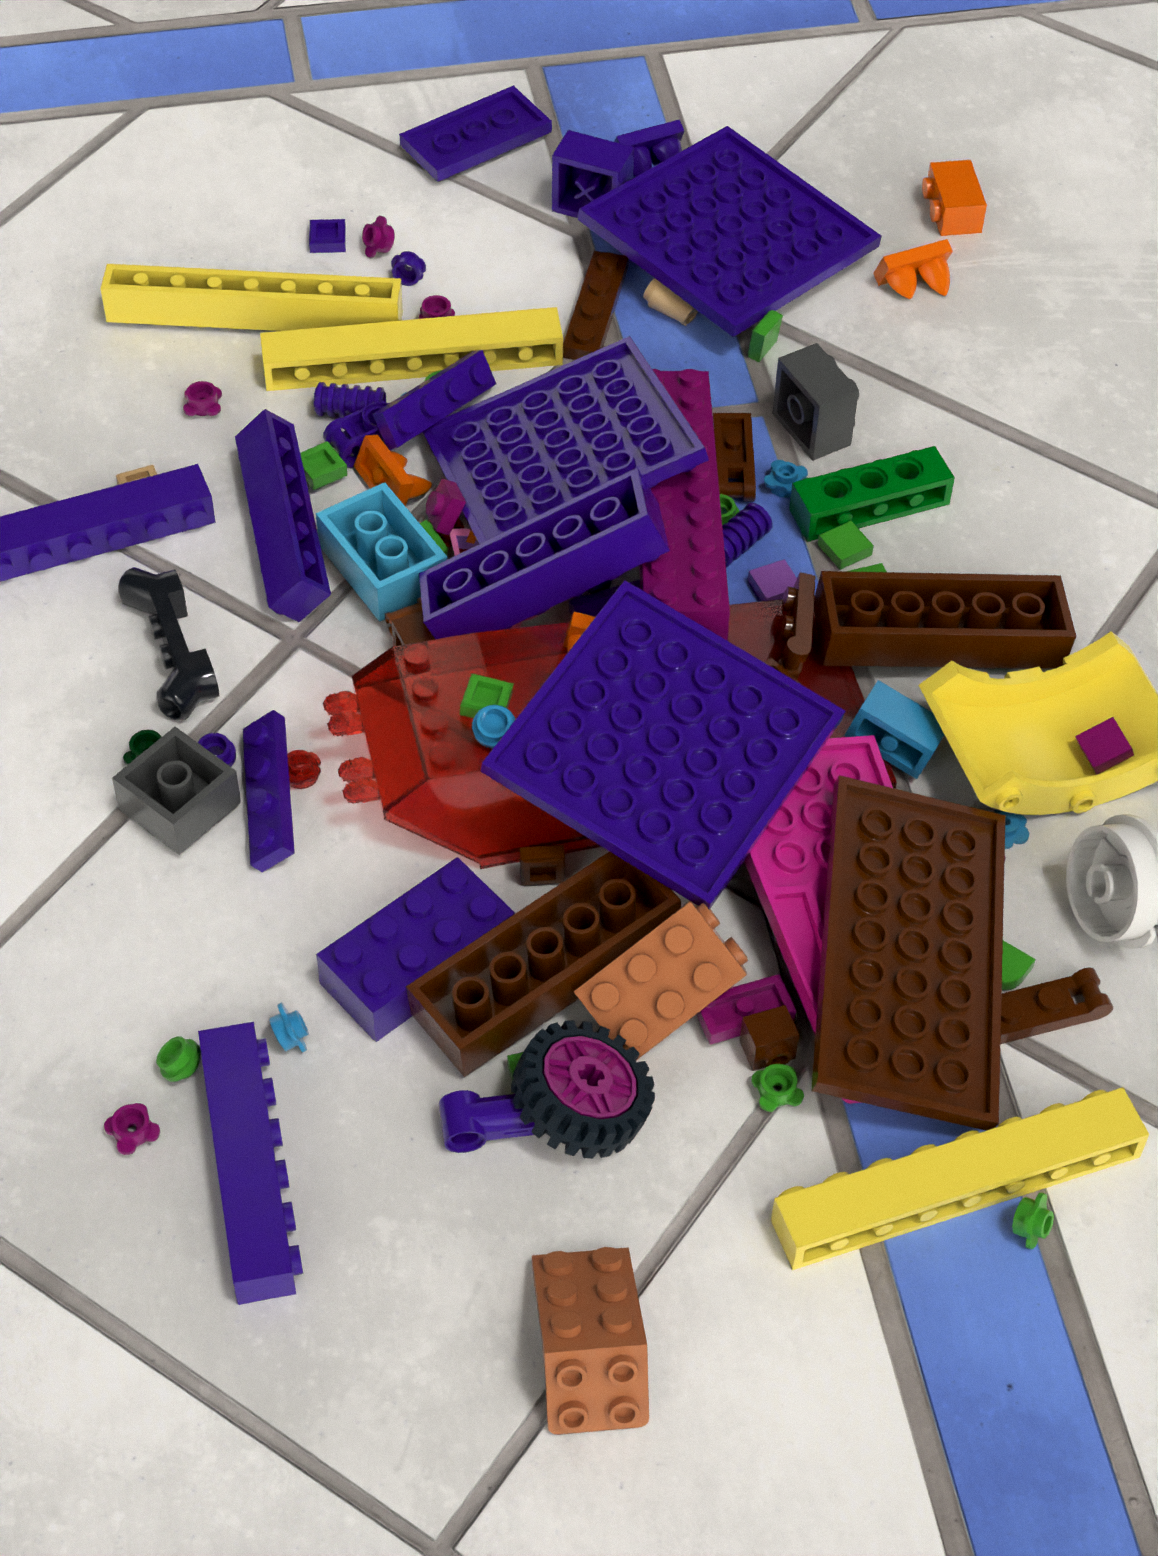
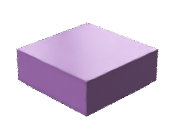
[748,559,797,608]

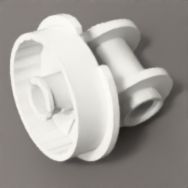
[1066,814,1158,949]

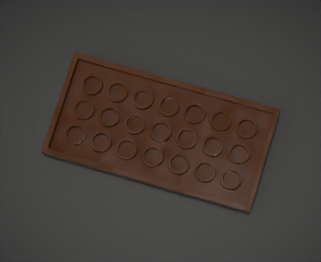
[811,775,1006,1131]

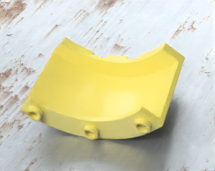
[918,631,1158,815]

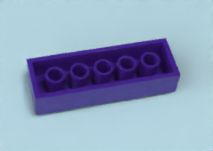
[419,468,670,656]

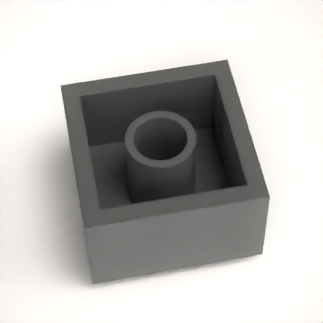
[772,343,859,461]
[112,726,241,855]

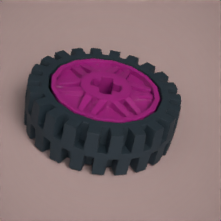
[511,1020,655,1159]

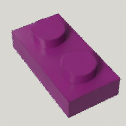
[697,974,796,1045]

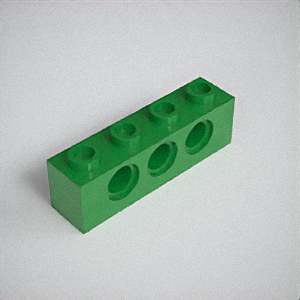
[789,446,955,542]

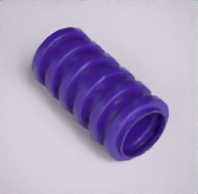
[314,382,386,417]
[722,503,773,567]

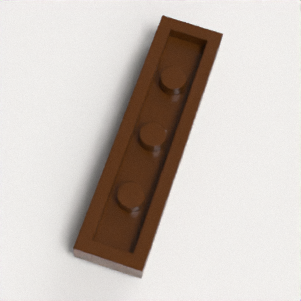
[563,251,629,360]

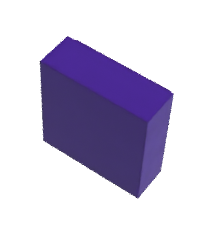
[309,219,346,253]

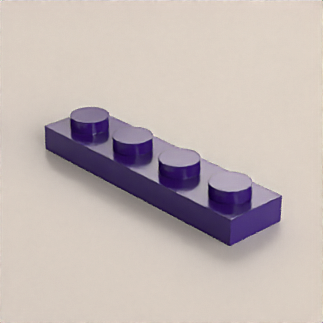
[372,350,497,449]
[242,710,295,872]

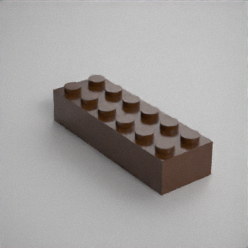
[814,571,1076,669]
[406,851,681,1077]

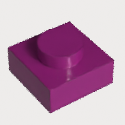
[425,478,466,535]

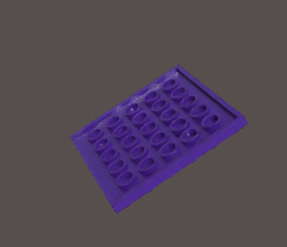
[578,126,882,337]
[423,336,709,545]
[481,580,845,910]

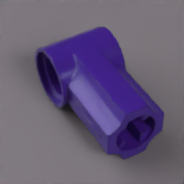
[439,1090,535,1153]

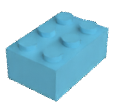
[316,482,447,622]

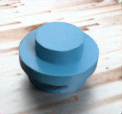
[472,705,516,748]

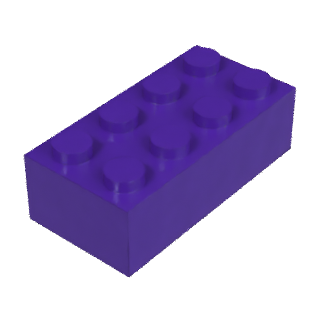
[316,857,515,1042]

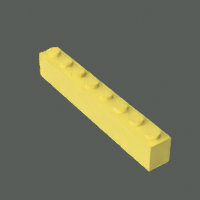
[100,264,403,331]
[260,307,563,391]
[771,1087,1149,1270]

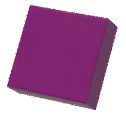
[1075,717,1134,775]

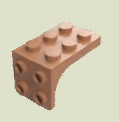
[574,900,748,1060]
[532,1247,649,1435]

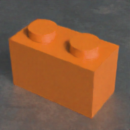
[922,160,987,236]

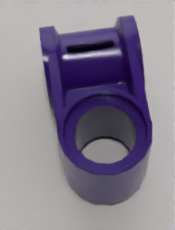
[323,401,393,468]

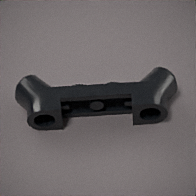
[118,567,220,720]

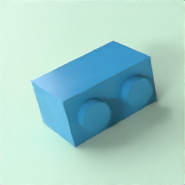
[844,680,944,779]

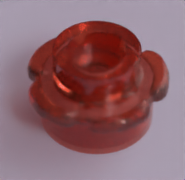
[288,750,321,789]

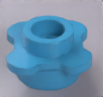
[764,460,808,498]
[269,1002,309,1052]

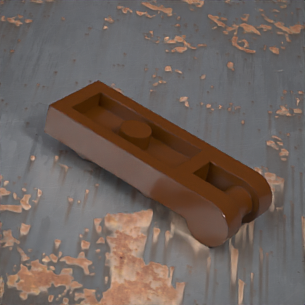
[713,413,756,502]
[778,572,815,680]
[1001,967,1113,1044]

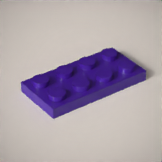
[399,85,552,182]

